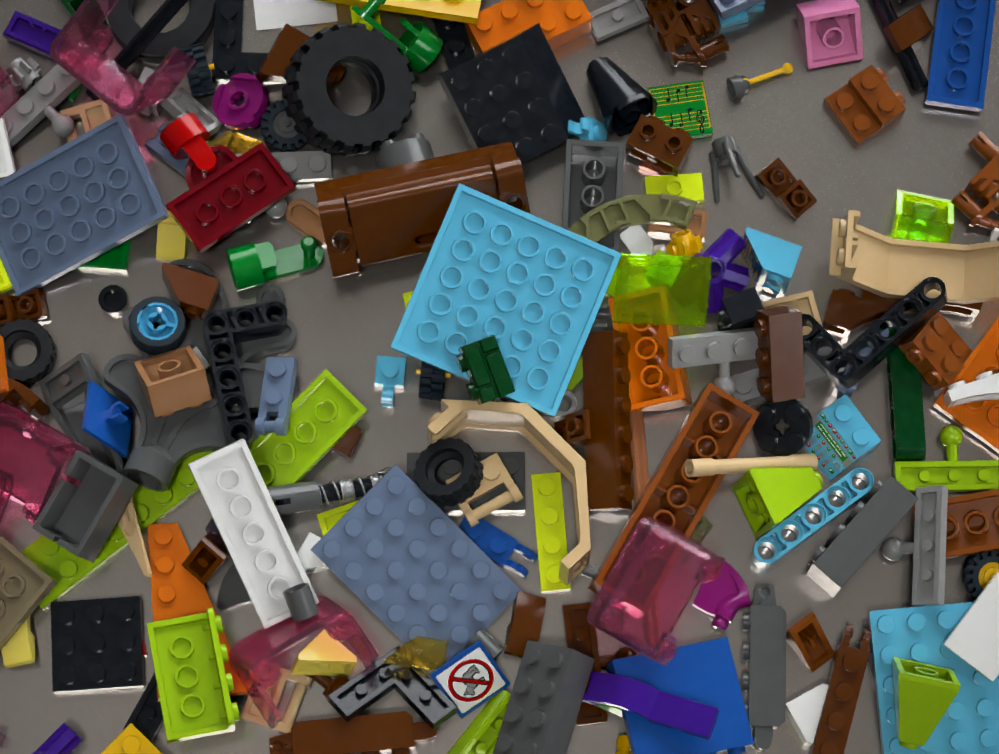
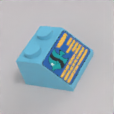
[741,227,802,295]

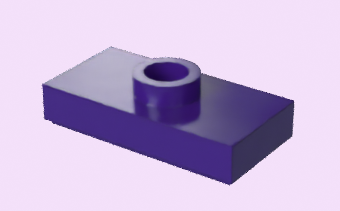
[3,10,68,60]

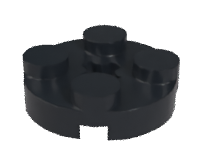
[753,399,813,456]

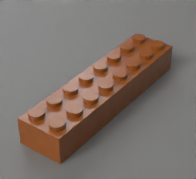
[588,382,760,619]

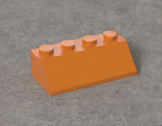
[608,285,693,412]

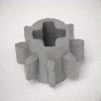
[6,57,42,93]

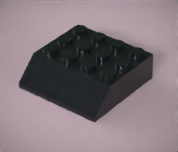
[436,23,585,164]

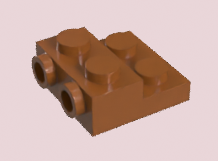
[823,64,906,147]
[899,312,972,390]

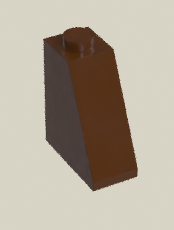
[256,23,346,88]

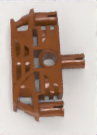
[950,131,999,229]

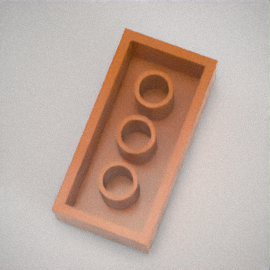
[465,0,593,54]

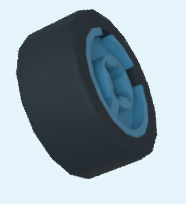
[129,296,186,355]

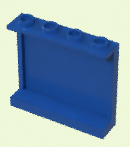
[606,637,754,754]

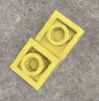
[1,615,35,669]

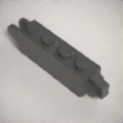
[741,584,786,753]

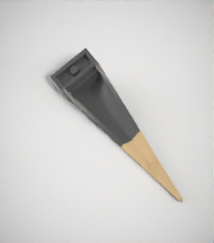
[39,352,152,578]

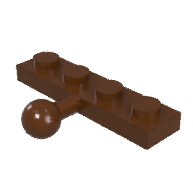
[561,602,637,726]

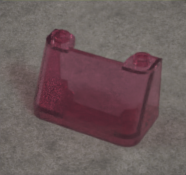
[0,401,92,523]
[587,517,725,666]

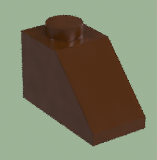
[162,262,220,321]
[182,530,230,584]

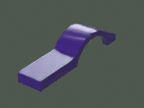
[582,671,720,740]

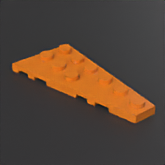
[148,523,249,701]

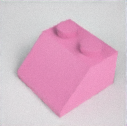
[796,0,863,69]

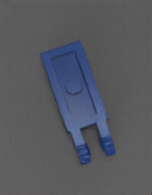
[459,517,538,577]

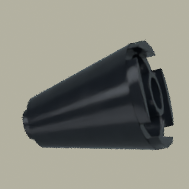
[586,57,657,136]

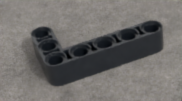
[802,277,947,389]
[203,301,287,450]

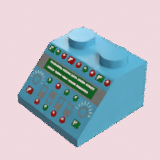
[804,394,882,482]

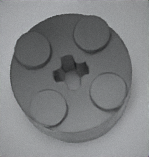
[375,133,435,170]

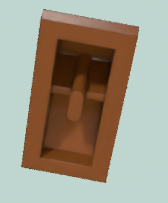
[786,612,835,672]

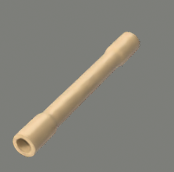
[684,453,818,477]

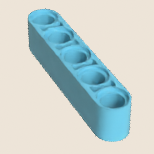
[751,468,874,568]

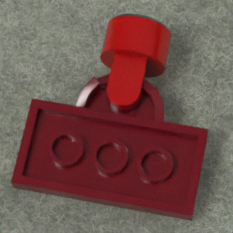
[160,112,296,254]

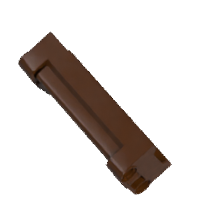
[314,141,530,278]

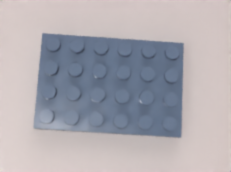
[0,114,169,297]
[310,464,522,672]

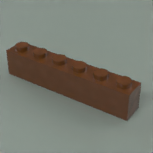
[582,330,634,512]

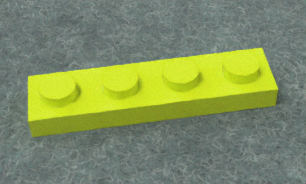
[531,472,571,593]

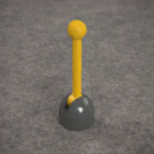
[726,63,793,99]

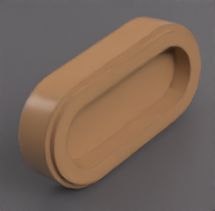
[285,199,337,246]

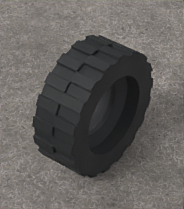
[0,319,57,386]
[414,437,484,507]

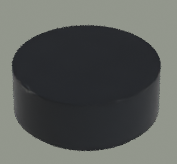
[98,285,129,316]

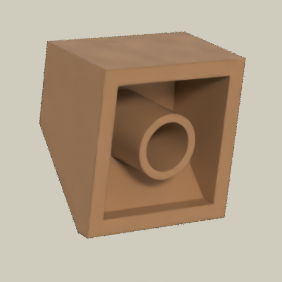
[133,345,212,417]

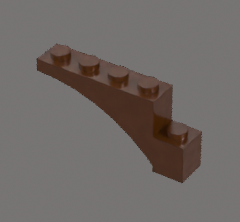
[822,289,983,337]

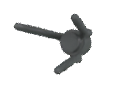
[709,136,764,203]

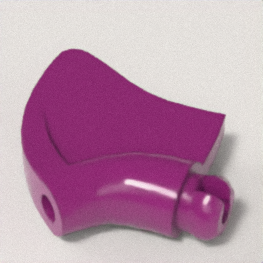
[693,552,751,631]

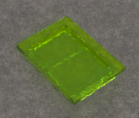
[612,254,712,327]

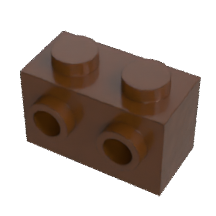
[626,114,693,177]

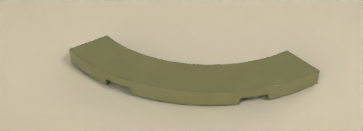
[568,194,698,243]

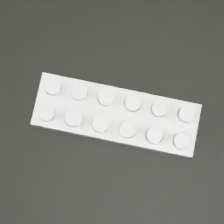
[188,438,319,629]

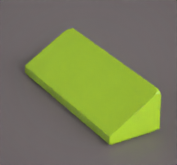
[447,690,511,754]

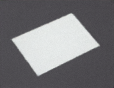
[253,0,338,31]

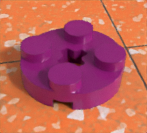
[212,73,269,130]

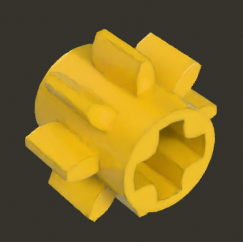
[665,229,703,264]

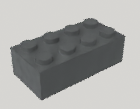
[561,139,624,252]
[806,476,919,597]
[493,640,595,754]

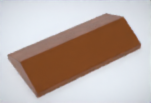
[912,489,999,559]

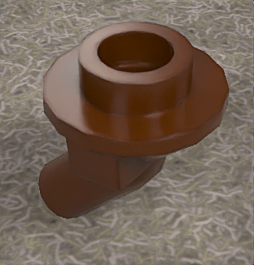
[311,675,350,700]

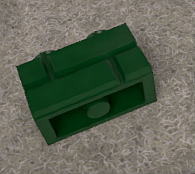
[456,335,515,405]

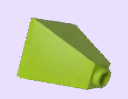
[731,467,823,540]
[892,657,961,749]

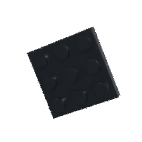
[51,596,145,693]

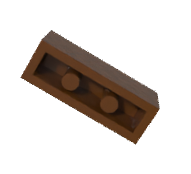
[754,305,805,403]

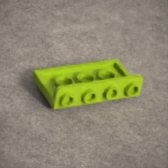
[146,608,240,744]

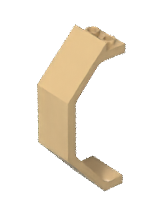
[829,210,999,305]
[427,399,591,586]

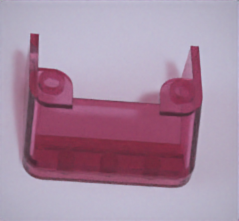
[50,0,196,116]
[228,595,379,730]

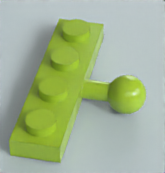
[893,424,999,493]

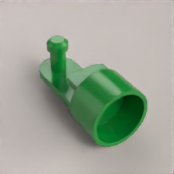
[351,0,443,72]
[226,236,324,291]

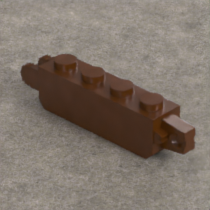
[809,623,871,754]
[269,711,438,754]

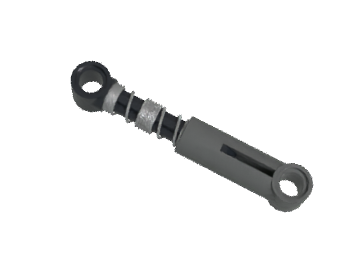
[267,467,409,516]

